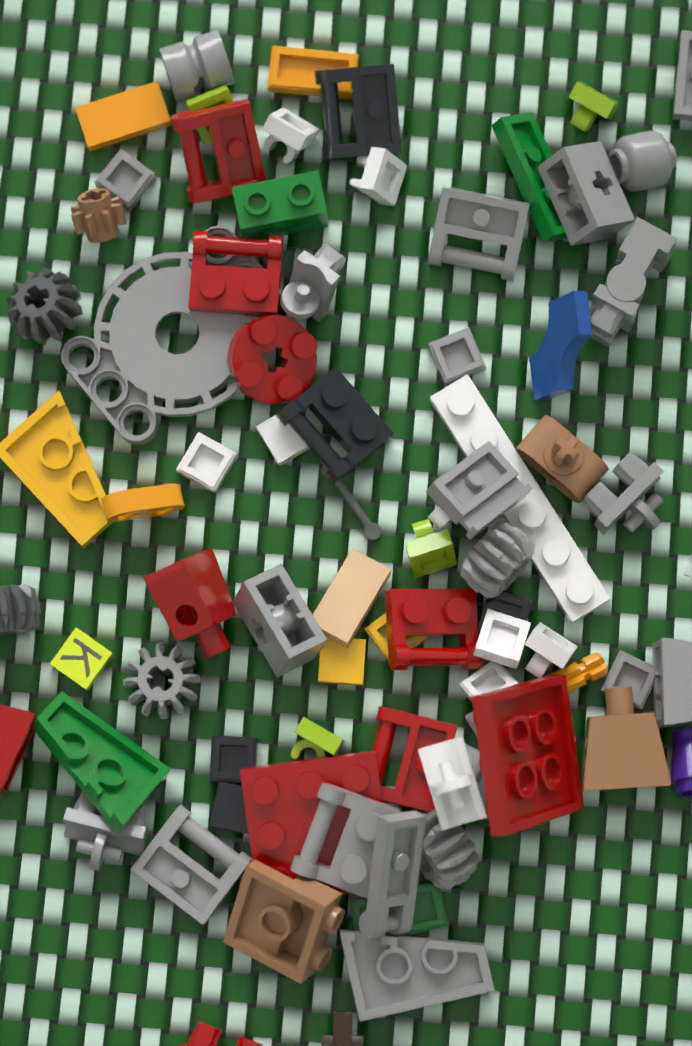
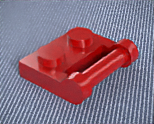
[171,99,266,203]
[189,231,283,316]
[385,589,483,671]
[372,706,458,813]

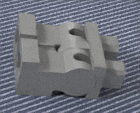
[590,217,677,347]

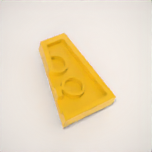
[0,390,113,549]

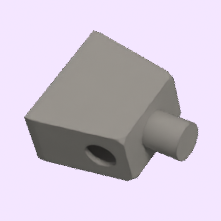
[652,638,692,729]

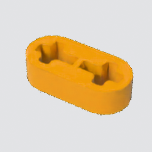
[101,484,185,522]

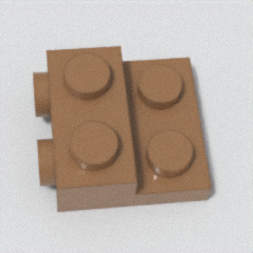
[223,859,345,984]

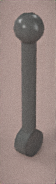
[321,465,381,541]

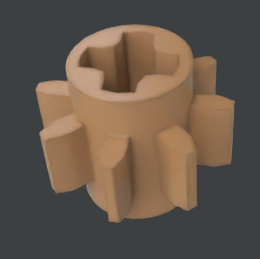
[71,188,126,243]

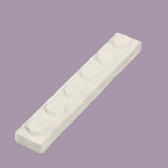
[430,374,611,624]

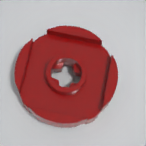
[227,314,317,404]

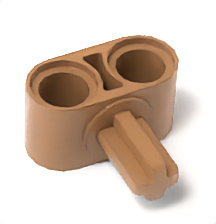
[515,415,609,503]

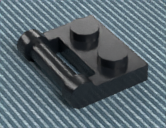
[314,64,402,159]
[276,367,394,484]

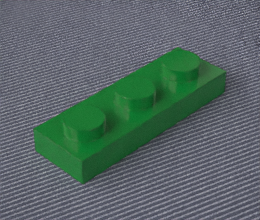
[491,112,567,243]

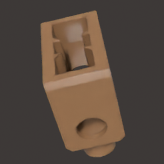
[580,687,671,791]

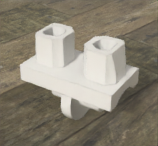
[418,736,487,830]

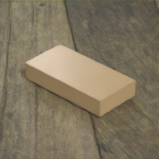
[313,549,391,648]

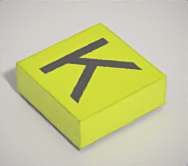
[50,628,114,691]

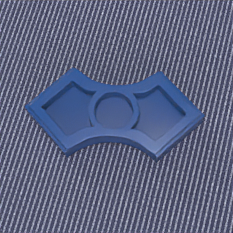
[529,291,593,401]

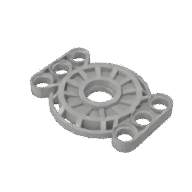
[61,226,294,446]

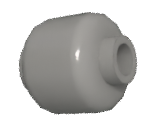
[608,130,677,192]

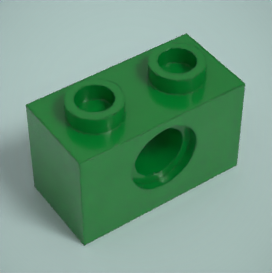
[232,170,329,239]

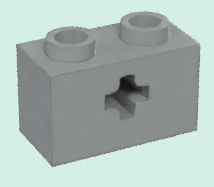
[537,141,635,246]
[232,564,327,678]

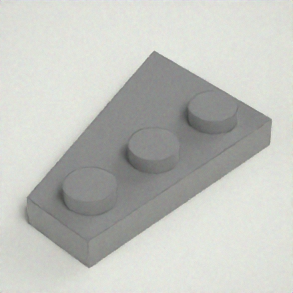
[339,929,495,1022]

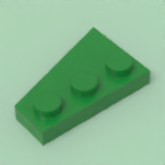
[32,691,171,835]

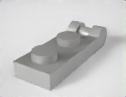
[359,810,426,940]

